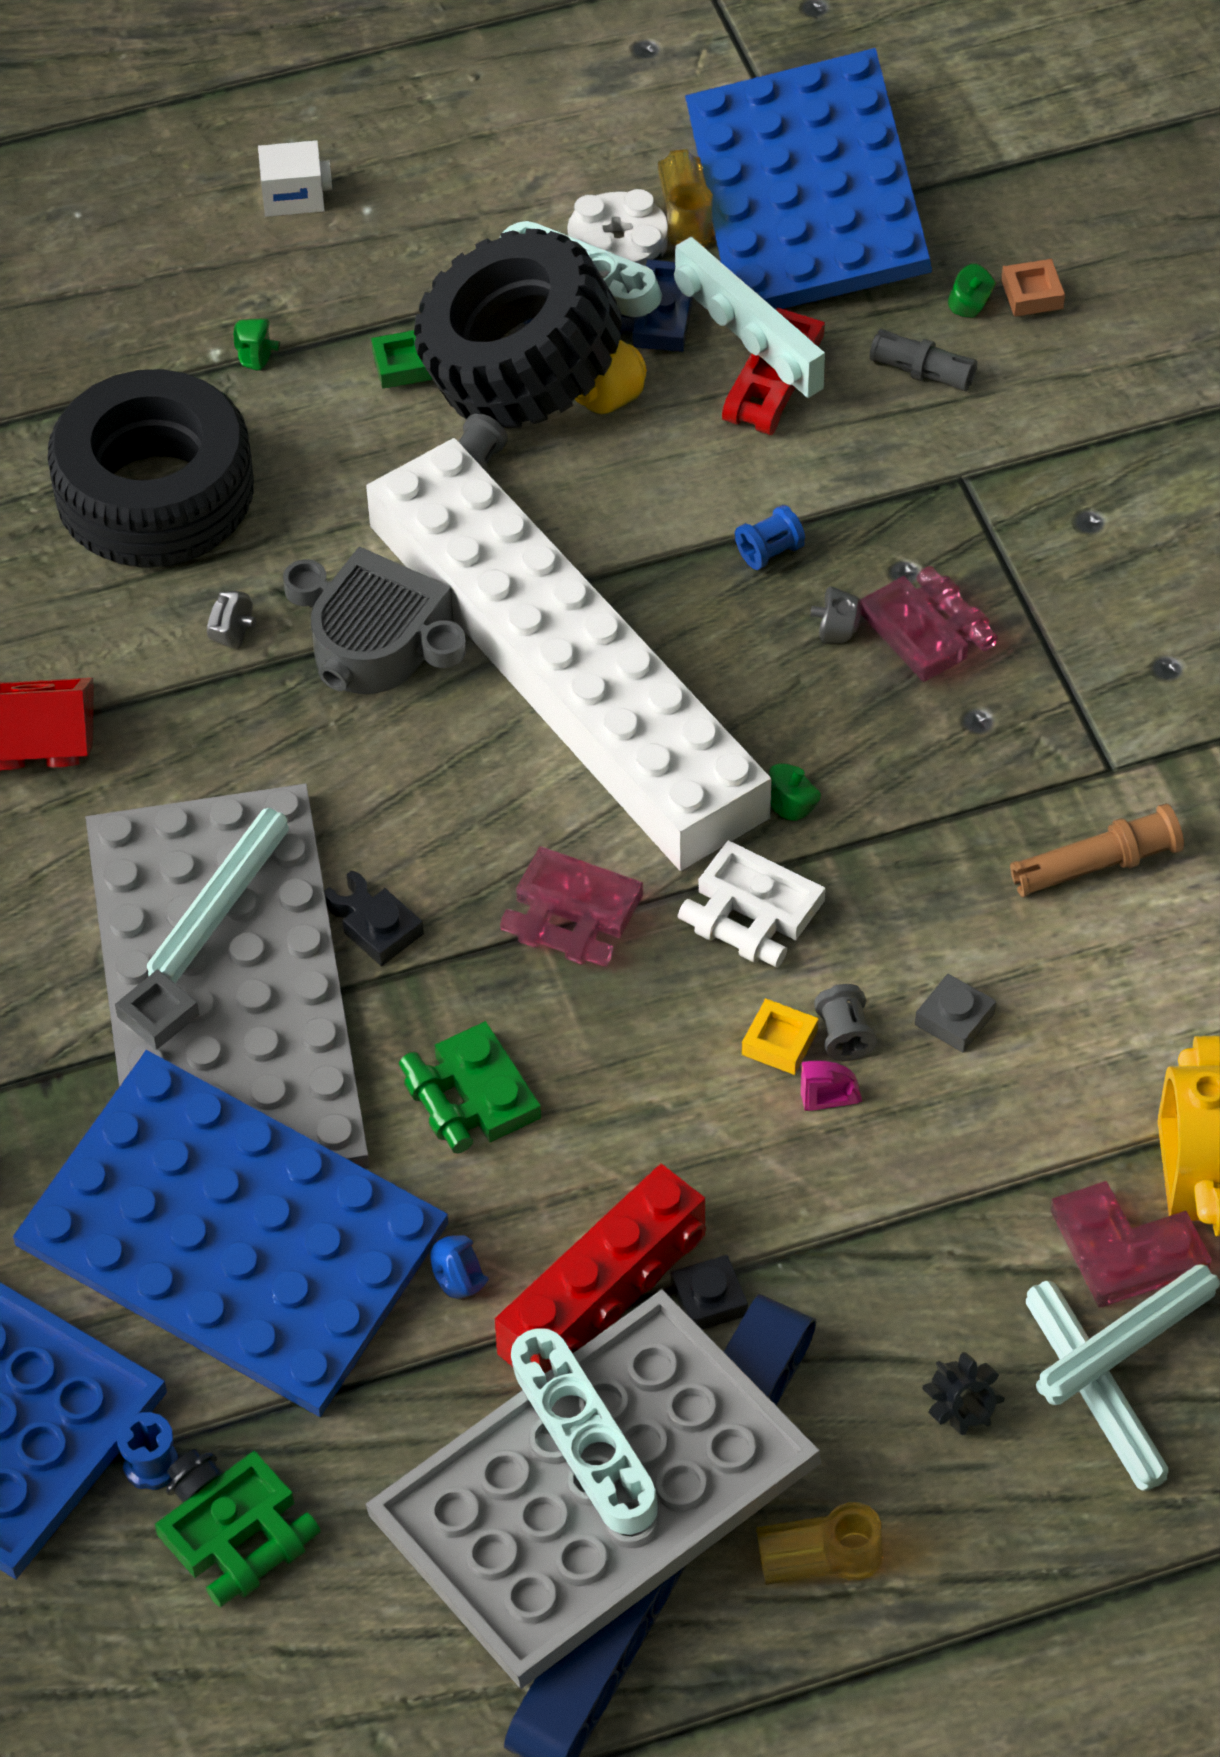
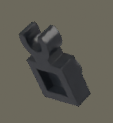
[324,870,424,966]

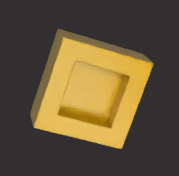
[742,998,819,1075]

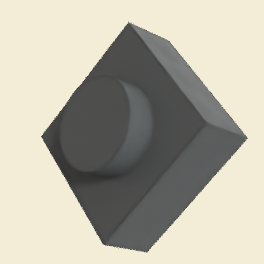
[115,969,199,1050]
[915,974,996,1053]

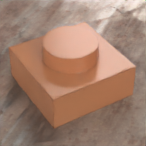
[1001,259,1065,317]

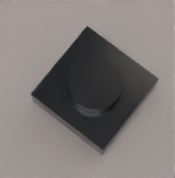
[671,1254,748,1330]

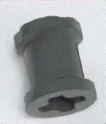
[458,414,508,472]
[814,984,877,1061]

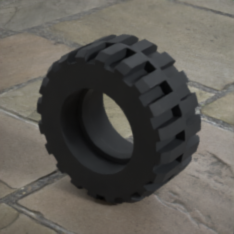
[414,229,622,429]

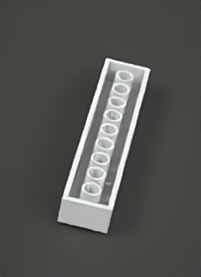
[366,438,771,872]

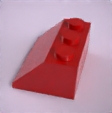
[0,677,94,770]

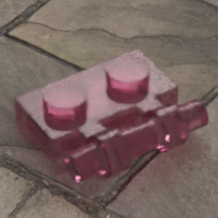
[860,566,998,682]
[500,846,643,967]

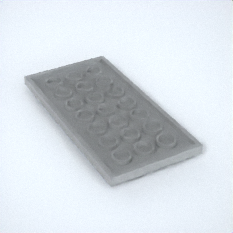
[85,784,370,1168]

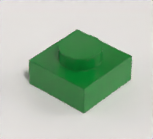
[371,330,433,389]

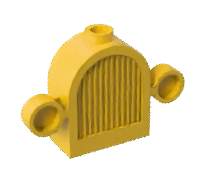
[1157,1035,1220,1236]

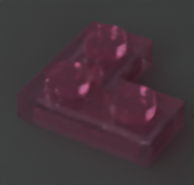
[1050,1181,1212,1308]

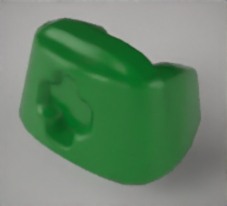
[948,263,996,317]
[233,318,280,371]
[768,763,821,821]

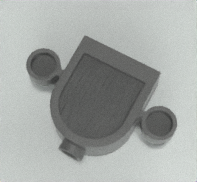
[283,546,466,694]

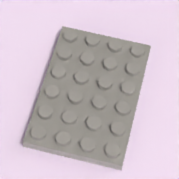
[366,1289,821,1689]

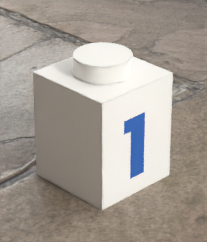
[258,140,332,217]

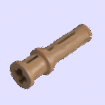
[1010,803,1184,897]

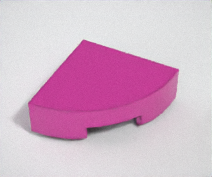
[801,1061,862,1111]

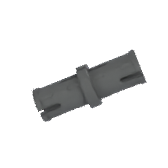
[870,328,977,392]

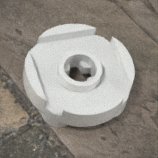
[568,189,668,277]

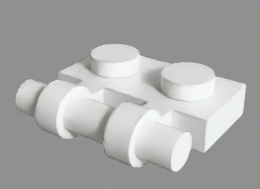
[678,840,825,968]

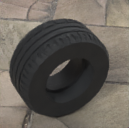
[47,369,254,568]

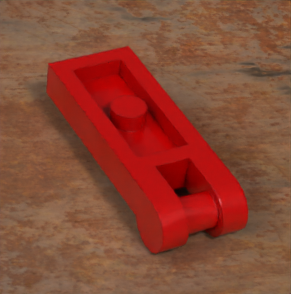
[722,307,825,435]

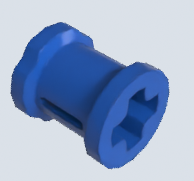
[735,505,805,570]
[117,1412,178,1490]

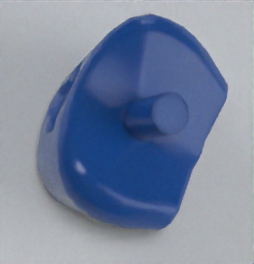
[430,1235,489,1299]

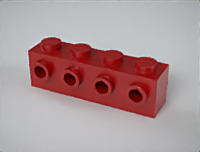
[494,1163,706,1373]

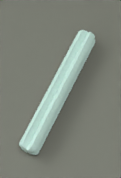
[147,808,289,983]
[1036,1265,1220,1405]
[1026,1281,1169,1491]

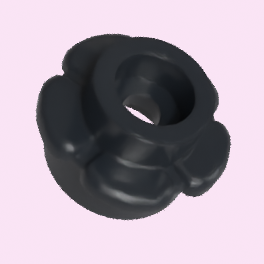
[166,1449,223,1503]

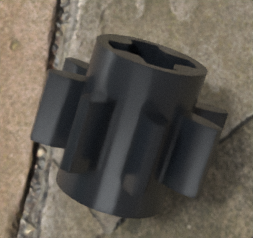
[923,1352,1005,1435]

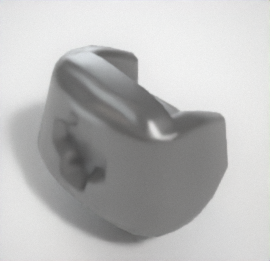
[810,586,861,644]
[207,591,256,649]

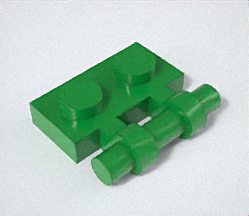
[399,1021,541,1154]
[155,1451,321,1608]

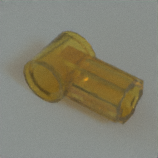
[658,149,712,246]
[756,1502,883,1585]

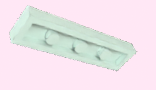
[674,237,825,398]

